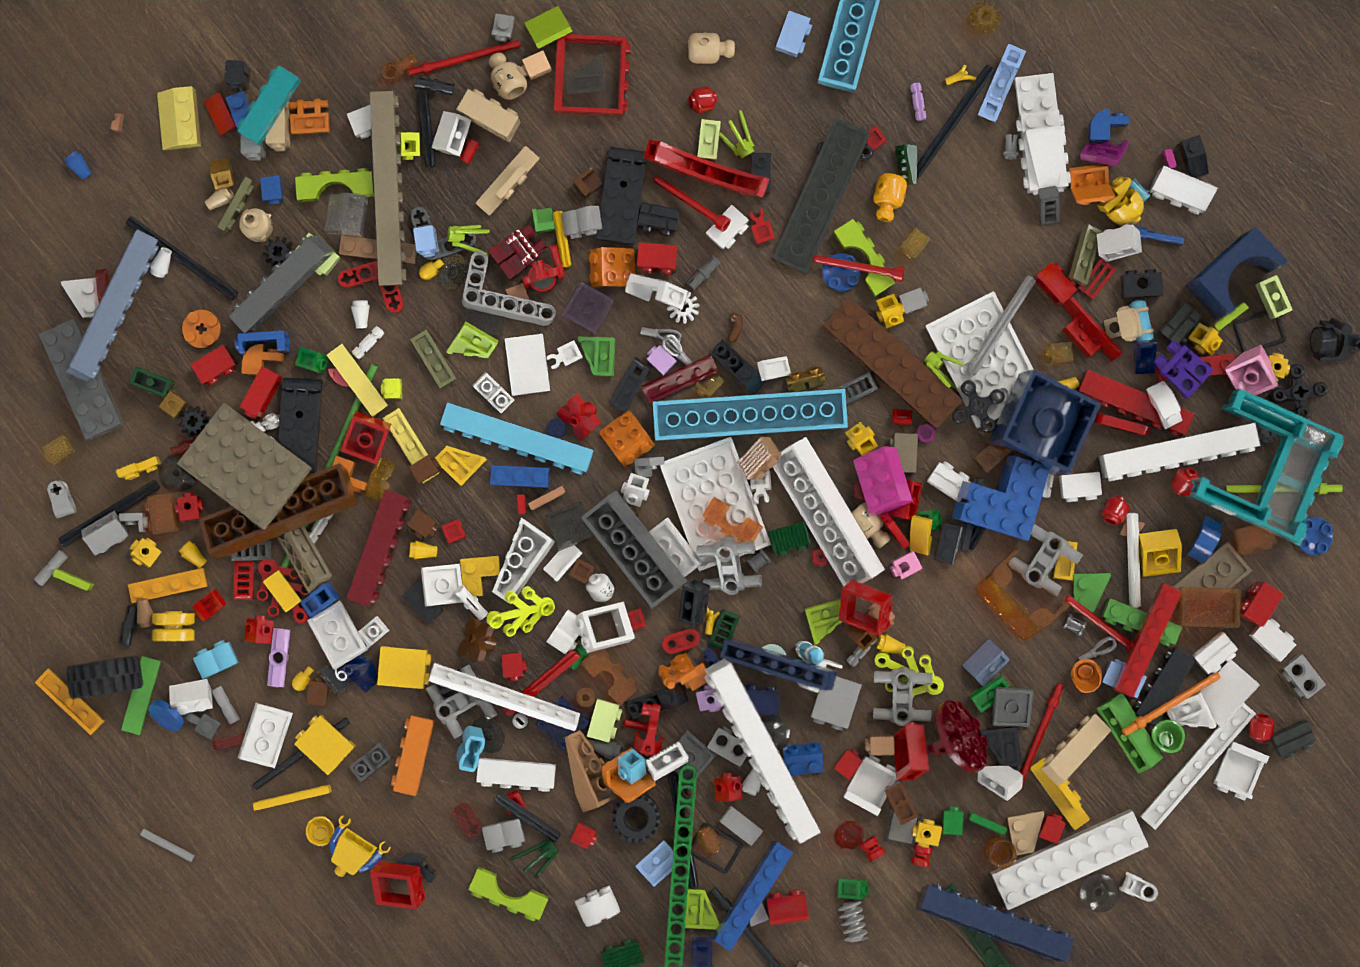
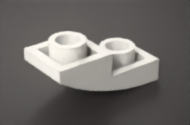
[472,372,514,414]
[357,616,389,657]

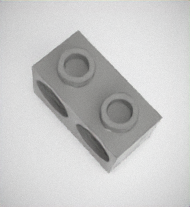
[1281,654,1326,699]
[707,726,747,767]

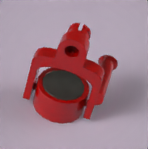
[522,244,565,293]
[623,703,664,757]

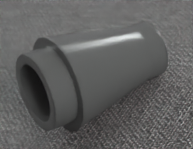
[593,740,622,760]

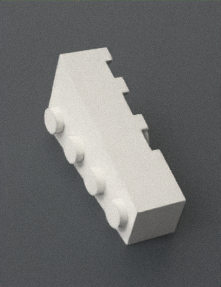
[492,518,556,603]

